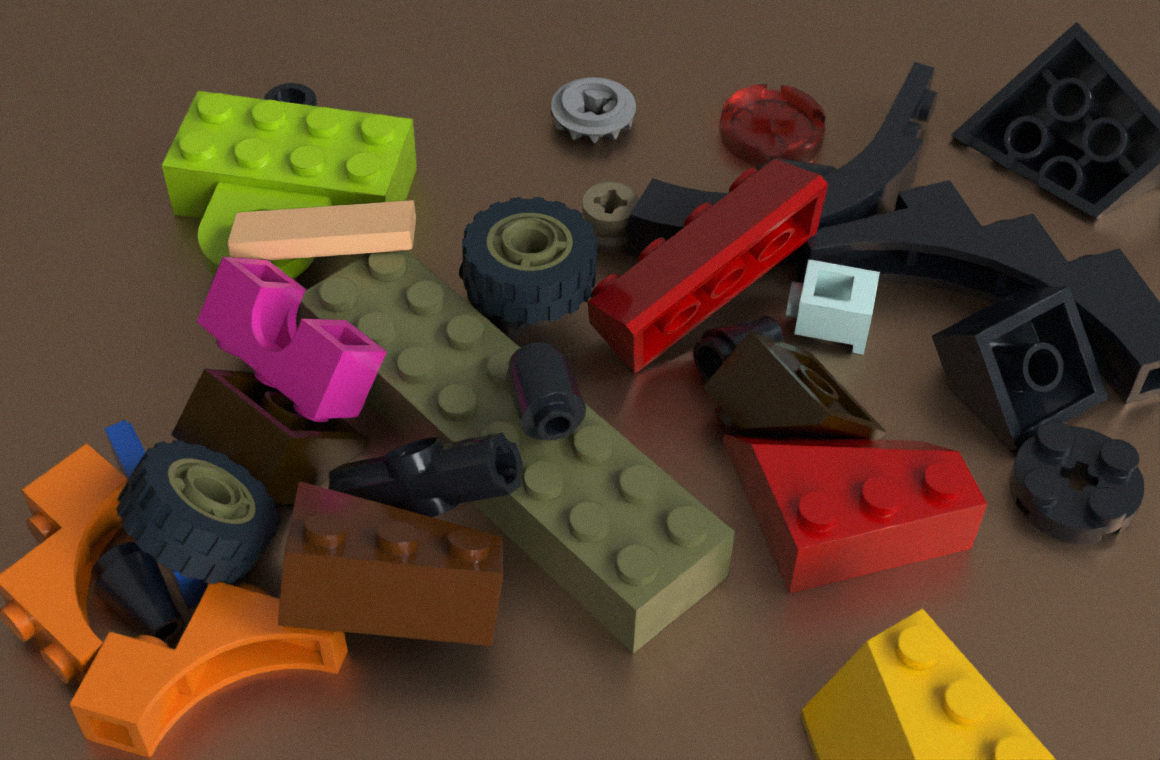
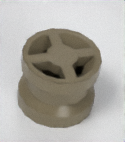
[582,182,638,254]

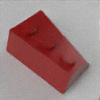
[723,434,987,594]

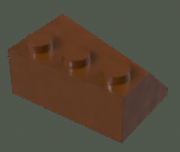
[278,481,503,646]

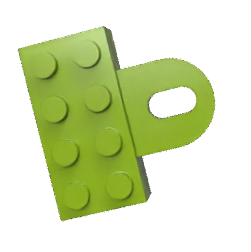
[162,91,417,279]

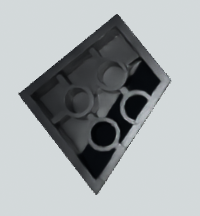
[951,22,1160,219]

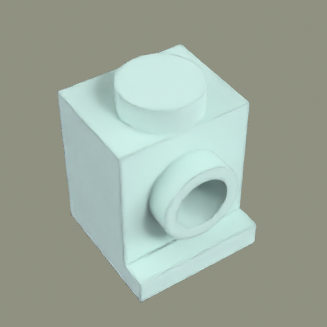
[786,260,880,355]

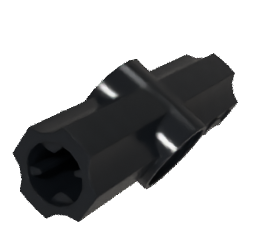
[328,432,523,517]

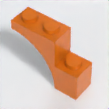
[0,443,128,684]
[69,582,348,758]

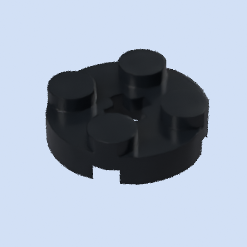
[1009,421,1144,544]

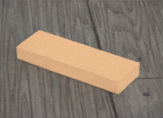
[227,200,416,260]

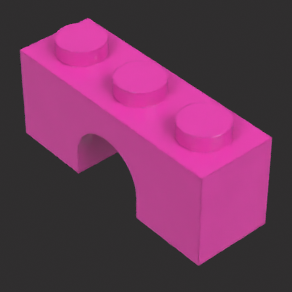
[197,257,387,422]

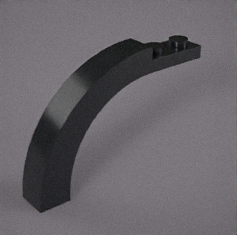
[628,62,938,267]

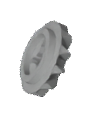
[551,77,636,144]

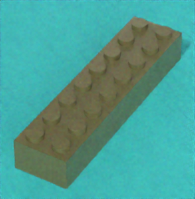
[298,251,735,654]

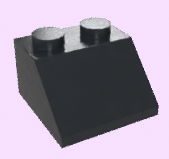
[931,286,1108,450]

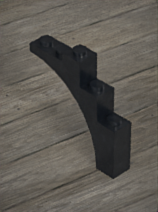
[796,180,1160,404]

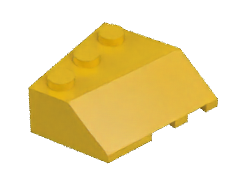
[800,608,1056,760]

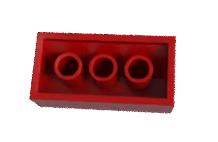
[587,158,828,375]

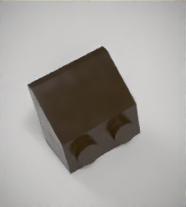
[171,369,369,505]

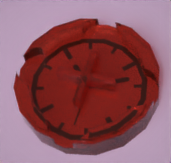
[719,84,826,166]

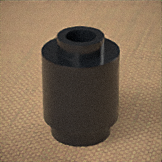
[506,342,586,440]

